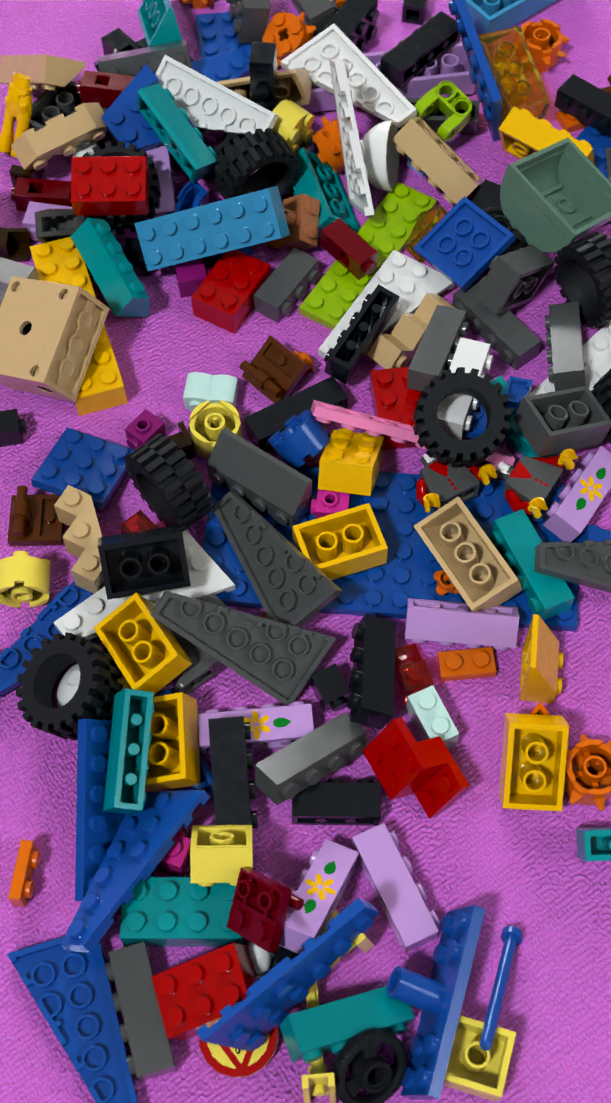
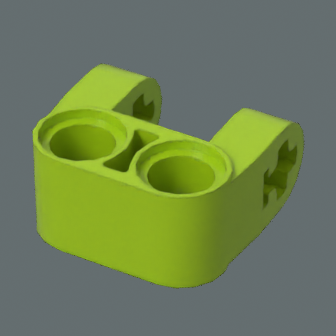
[414,81,472,142]

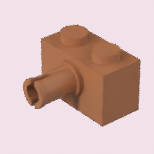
[282,194,320,251]

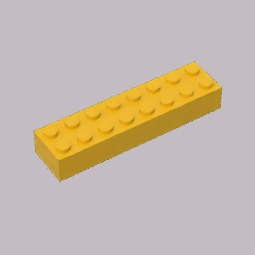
[30,236,128,416]

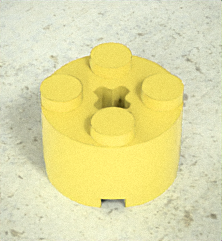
[272,99,315,154]
[189,400,242,459]
[0,551,51,608]

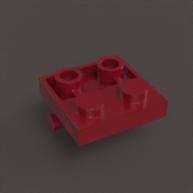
[227,867,304,953]

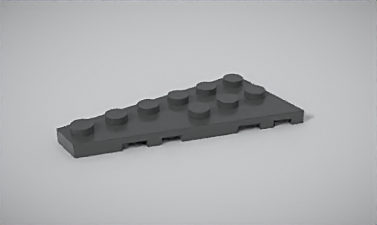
[213,491,343,627]
[534,539,611,593]
[150,590,336,706]

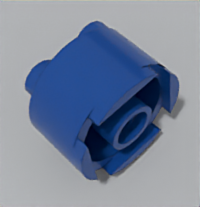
[268,409,331,469]

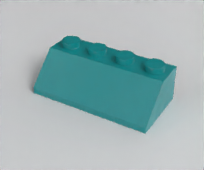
[137,0,182,47]
[136,83,217,184]
[292,147,361,239]
[71,218,150,317]

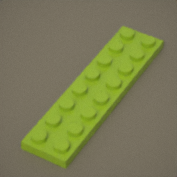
[299,181,437,330]

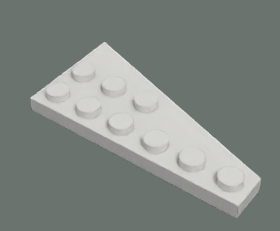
[280,24,417,128]
[155,55,279,135]
[329,58,375,216]
[318,250,455,358]
[53,530,236,640]

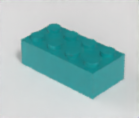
[120,877,245,947]

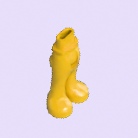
[0,73,33,158]

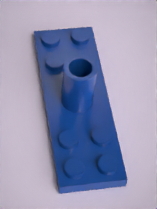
[386,905,486,1100]

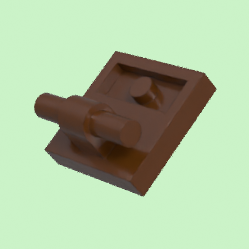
[240,336,309,403]
[8,485,64,546]

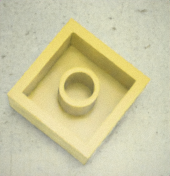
[190,825,253,886]
[443,1015,516,1102]

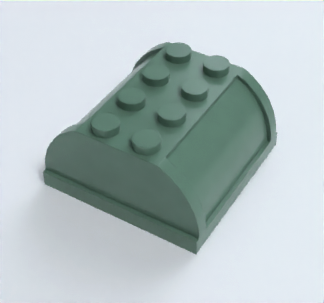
[500,138,611,253]

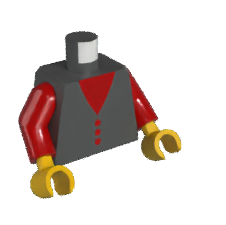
[496,448,578,519]
[416,454,498,513]

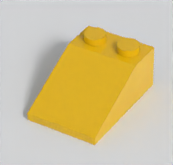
[519,614,563,704]

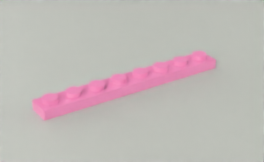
[311,400,515,468]

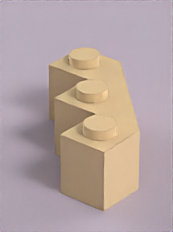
[11,102,108,171]
[367,293,457,369]
[54,485,105,594]

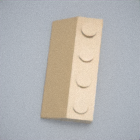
[0,54,86,91]
[217,67,312,106]
[392,116,484,205]
[413,496,522,612]

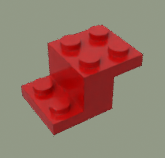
[362,717,470,818]

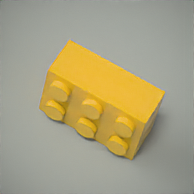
[318,428,385,496]
[292,503,388,580]
[94,592,193,696]
[145,692,201,792]
[499,713,569,811]

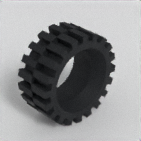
[212,128,301,201]
[83,141,161,235]
[554,232,611,328]
[413,367,511,468]
[124,434,214,532]
[16,632,123,741]

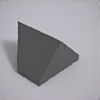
[35,209,83,243]

